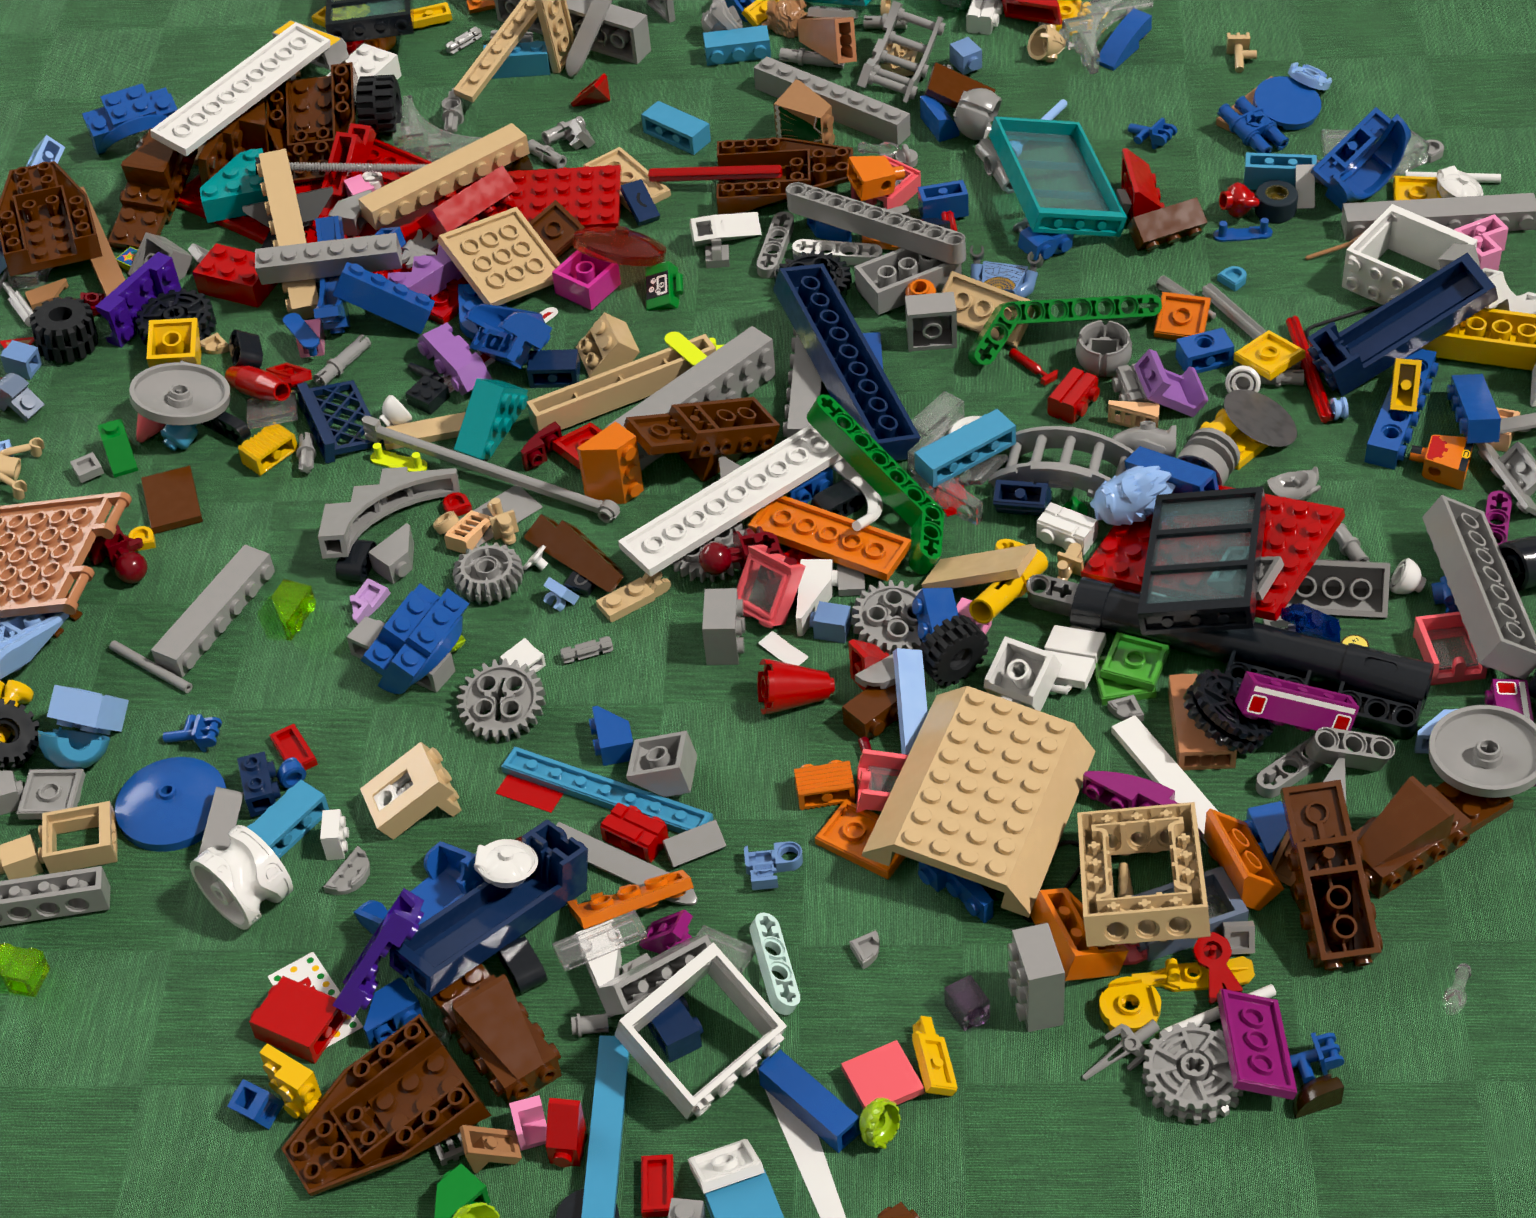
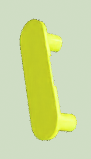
[664,332,707,366]
[370,443,428,472]

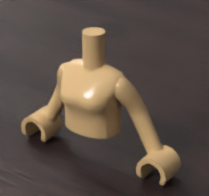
[0,437,45,500]

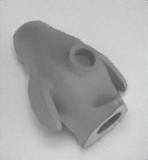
[1112,421,1176,458]

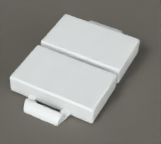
[1044,625,1107,694]

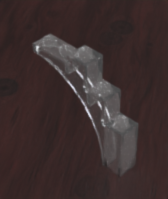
[1059,0,1154,74]
[393,95,483,162]
[908,391,983,526]

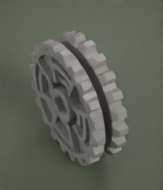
[1142,1022,1244,1124]

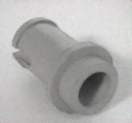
[571,1013,609,1038]

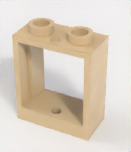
[38,801,118,874]

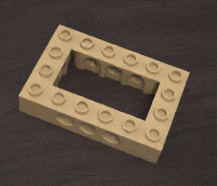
[1077,802,1211,947]

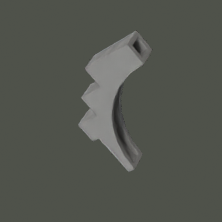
[318,467,460,559]

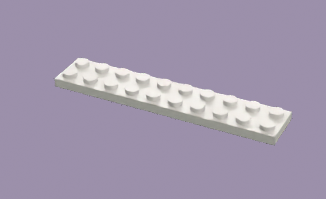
[150,22,330,156]
[618,424,843,577]

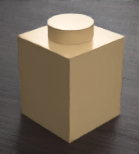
[0,835,44,880]

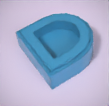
[1217,266,1247,291]

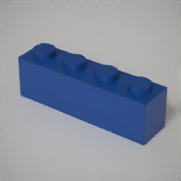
[333,262,435,334]
[1447,374,1501,443]

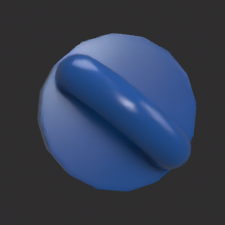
[277,757,306,788]

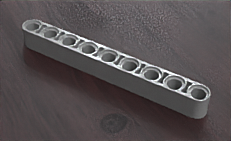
[786,182,966,264]

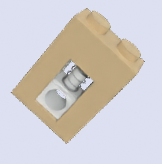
[360,742,462,840]

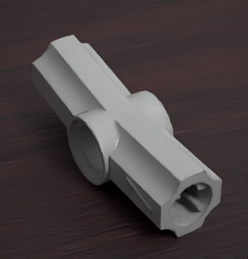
[975,138,1014,194]

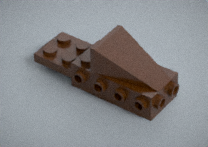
[197,97,270,186]
[108,129,198,250]
[624,397,780,481]
[1352,776,1514,899]
[1280,780,1383,971]
[429,964,562,1108]

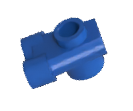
[1431,576,1459,613]

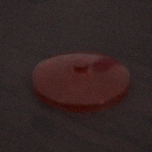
[572,226,666,266]

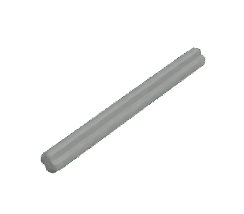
[1202,283,1301,370]

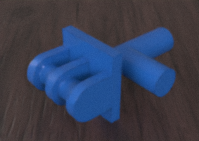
[1128,118,1177,149]
[163,714,222,752]
[1290,1032,1345,1083]

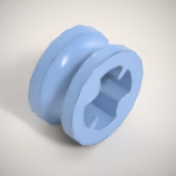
[1330,397,1349,420]

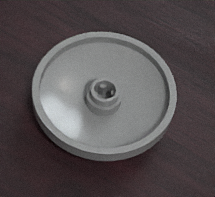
[129,362,230,425]
[1428,705,1536,798]

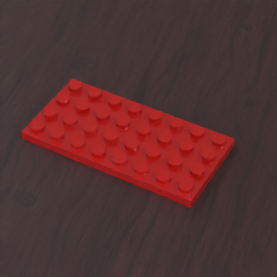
[435,165,622,240]

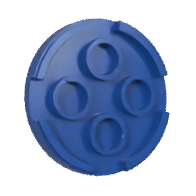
[1253,76,1321,130]

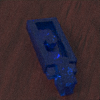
[1281,603,1341,643]

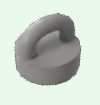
[895,144,918,167]

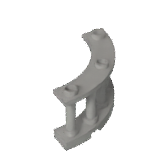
[857,0,946,103]
[988,426,1134,499]

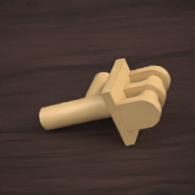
[1226,32,1257,73]
[487,498,519,545]
[1057,543,1084,581]

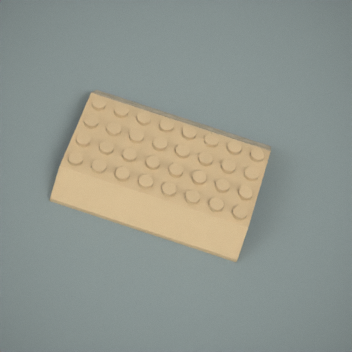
[862,686,1095,918]

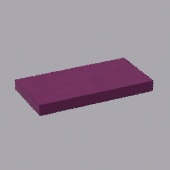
[1217,988,1298,1100]

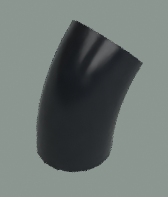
[1499,536,1536,591]

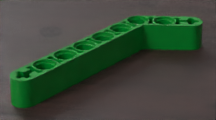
[968,294,1162,366]
[807,394,944,575]

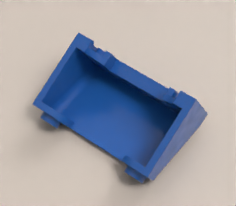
[353,841,485,935]

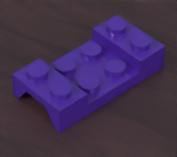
[95,252,181,348]
[332,888,424,1017]

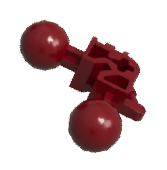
[86,524,148,584]
[699,526,798,606]

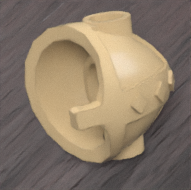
[1027,24,1066,62]

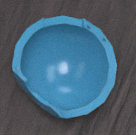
[38,727,110,769]

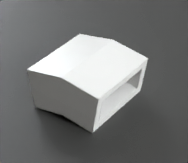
[499,638,546,672]

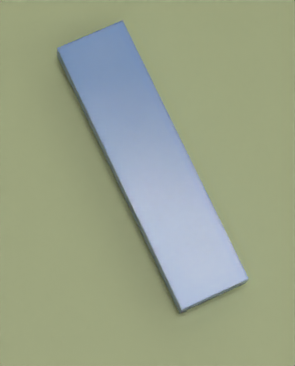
[893,648,928,755]

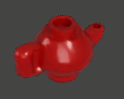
[1219,182,1260,218]

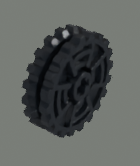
[136,289,217,345]
[1183,669,1276,754]

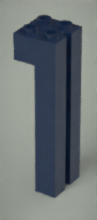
[1307,252,1498,397]
[389,819,588,998]

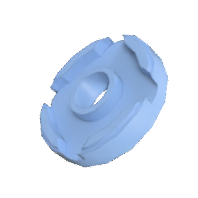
[1288,62,1332,90]

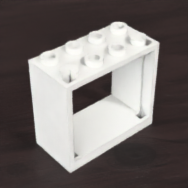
[1342,204,1478,305]
[615,942,787,1120]

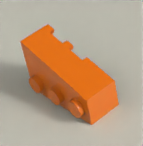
[1030,888,1129,981]

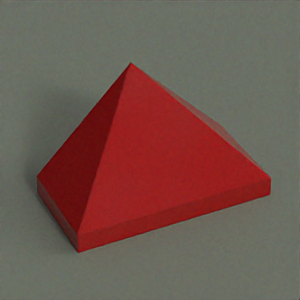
[570,73,610,107]

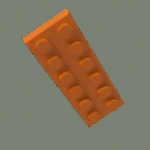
[748,495,911,581]

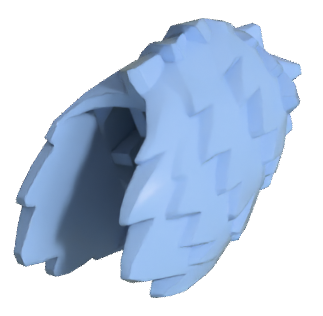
[1090,466,1176,526]

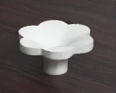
[523,545,548,571]

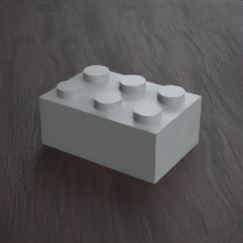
[1008,923,1065,1032]

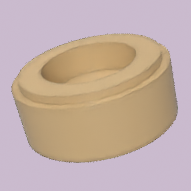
[433,511,459,534]

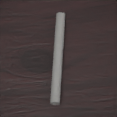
[109,640,193,693]

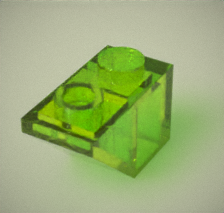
[271,579,316,641]
[0,943,50,997]

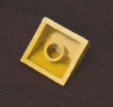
[146,318,201,368]

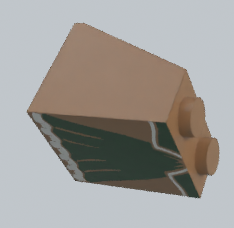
[774,79,835,145]

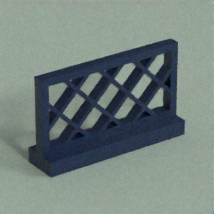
[297,380,383,464]

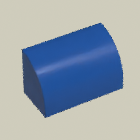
[920,95,959,142]

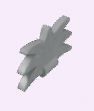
[402,229,439,269]

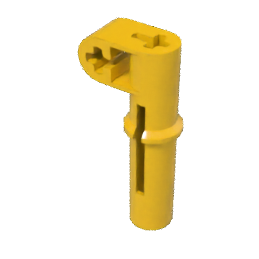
[969,539,1048,624]

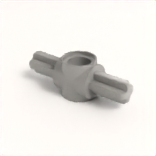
[441,88,464,135]

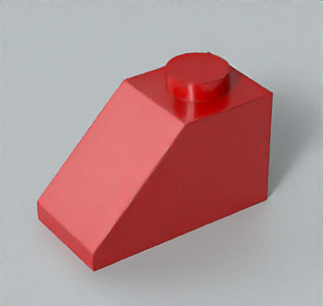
[848,639,890,691]
[546,1098,588,1167]

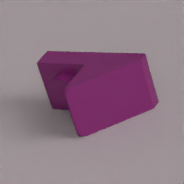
[639,909,693,954]

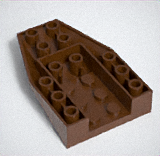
[266,62,358,183]
[716,137,853,215]
[0,161,102,277]
[281,1014,492,1196]

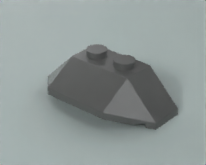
[242,186,334,228]

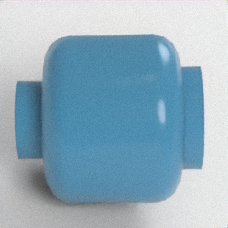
[161,424,198,451]

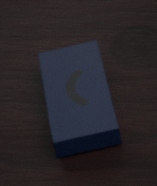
[620,179,660,226]

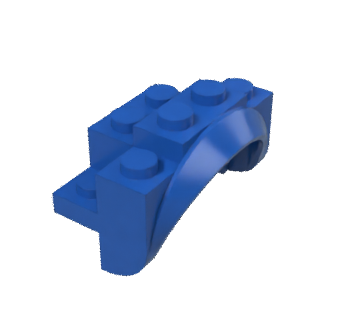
[82,83,178,155]
[1311,107,1411,210]
[464,304,552,369]
[361,583,470,694]

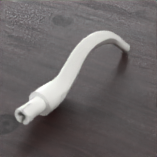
[831,458,883,531]

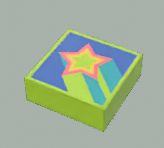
[116,246,138,271]

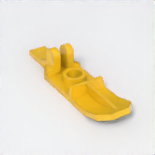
[1131,956,1255,992]

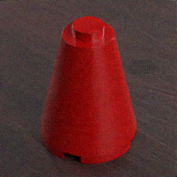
[757,659,835,714]

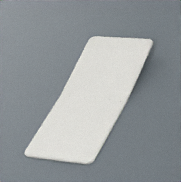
[1296,164,1315,209]
[759,631,808,666]

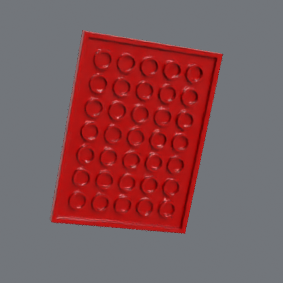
[1080,485,1345,621]

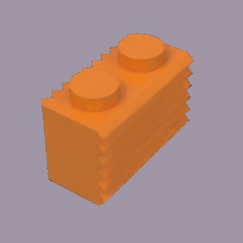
[794,760,856,810]

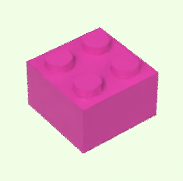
[552,246,621,310]

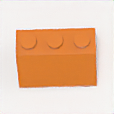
[577,421,644,504]
[1204,808,1284,911]

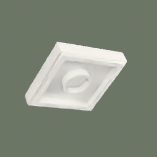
[688,1139,765,1194]

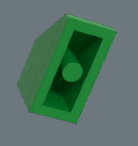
[97,418,139,478]
[434,1163,491,1218]

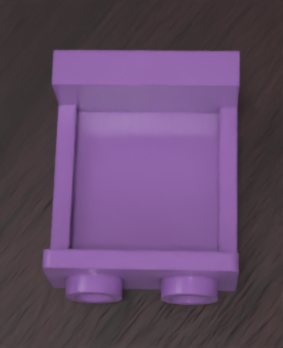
[1134,349,1208,417]

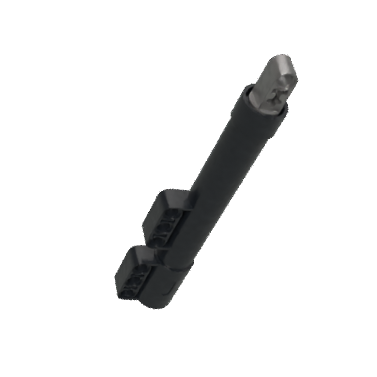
[1026,574,1434,740]

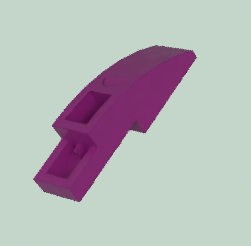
[1082,771,1178,809]

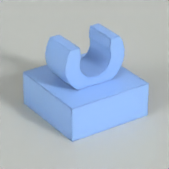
[543,577,580,612]

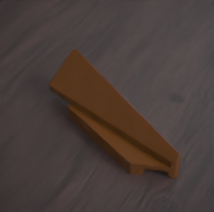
[524,514,624,592]

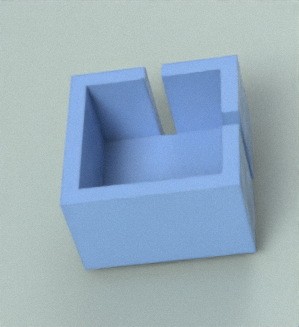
[47,685,129,735]

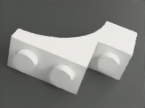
[1482,268,1536,314]

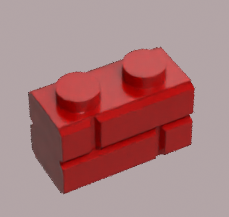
[1047,367,1100,424]
[600,803,669,863]

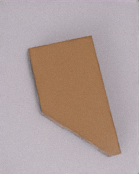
[25,278,69,310]

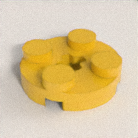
[1099,977,1161,1035]

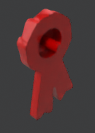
[1193,932,1243,1005]

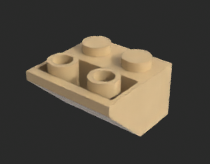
[576,312,640,377]

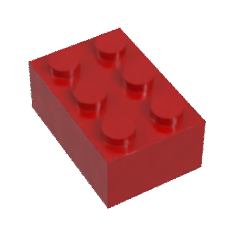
[192,243,278,308]

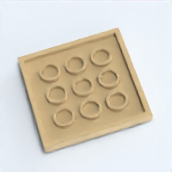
[437,207,560,306]

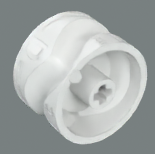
[190,825,293,930]

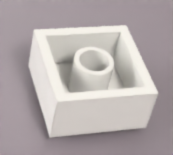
[320,809,349,860]

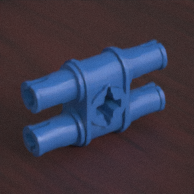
[1217,96,1289,153]

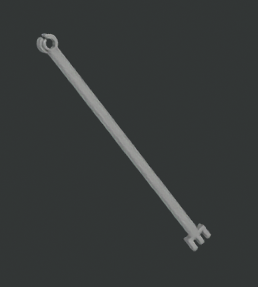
[362,416,621,523]

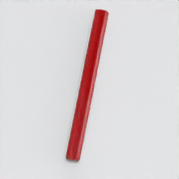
[648,165,783,182]
[1286,315,1334,423]

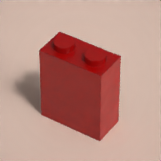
[249,976,348,1064]

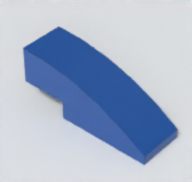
[1096,8,1152,71]

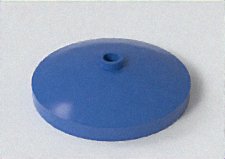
[115,757,227,852]

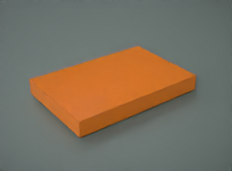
[815,799,905,880]

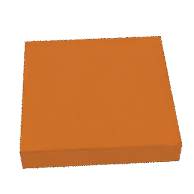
[1154,292,1211,340]

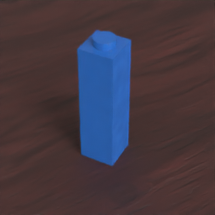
[1124,446,1219,494]
[758,1049,861,1153]

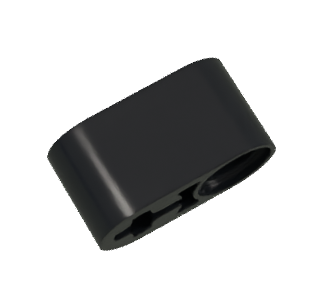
[229,329,263,369]
[811,479,865,517]
[336,539,377,583]
[498,936,548,994]

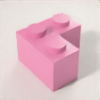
[1454,214,1509,271]

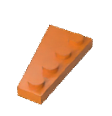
[567,870,694,929]

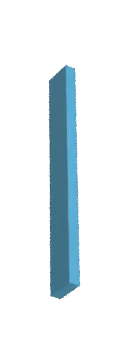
[501,747,713,833]
[581,1036,630,1218]

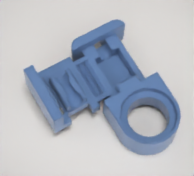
[744,841,803,890]

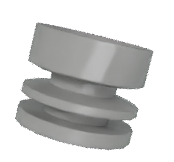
[1177,428,1240,486]

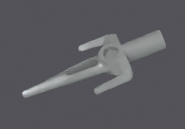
[1082,1019,1160,1080]

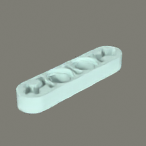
[749,913,800,1015]

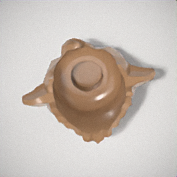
[761,0,813,39]

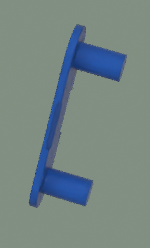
[1213,218,1273,242]
[283,313,320,356]

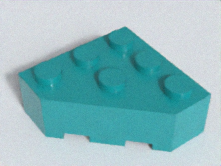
[200,148,268,223]
[454,378,528,459]

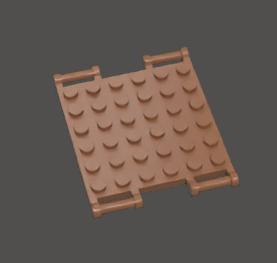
[0,492,132,618]

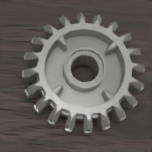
[452,542,524,605]

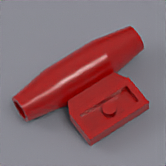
[225,362,312,401]

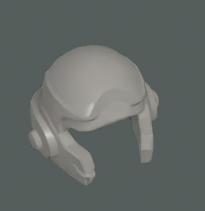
[701,0,743,32]

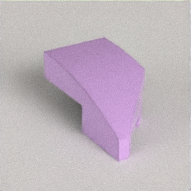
[350,578,391,624]

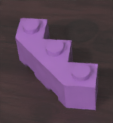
[387,244,464,297]
[417,323,492,395]

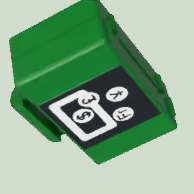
[645,261,683,310]

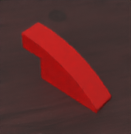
[1002,0,1063,25]
[321,123,376,198]

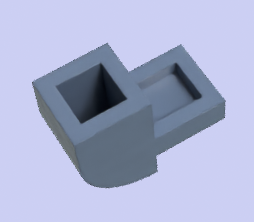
[0,373,45,422]

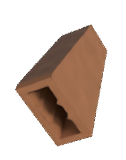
[797,17,857,64]
[1168,674,1237,770]

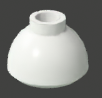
[1225,365,1261,393]
[379,395,412,427]
[1390,558,1426,595]

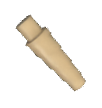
[1117,863,1133,898]

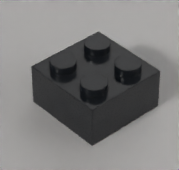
[405,375,450,415]

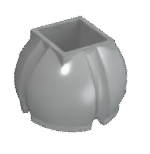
[953,88,1002,140]
[1076,320,1132,377]

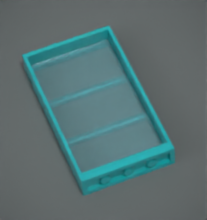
[989,116,1127,237]

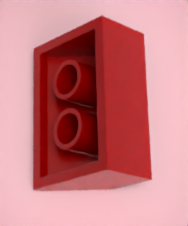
[1121,148,1165,221]

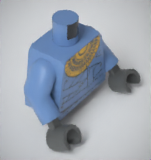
[970,245,1044,298]

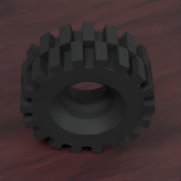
[920,615,989,686]
[0,699,40,771]

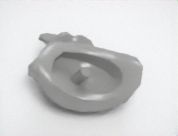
[1267,467,1321,501]

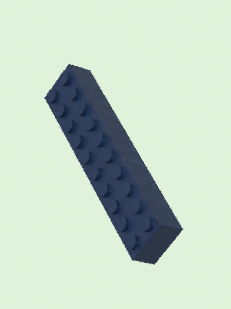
[773,263,921,461]

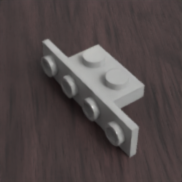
[1476,441,1536,516]

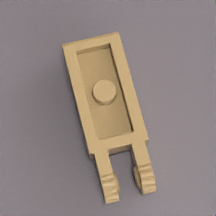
[596,571,671,622]

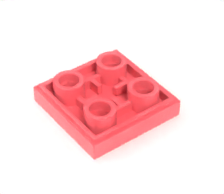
[841,1040,924,1109]

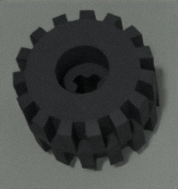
[356,75,402,134]
[30,296,98,363]

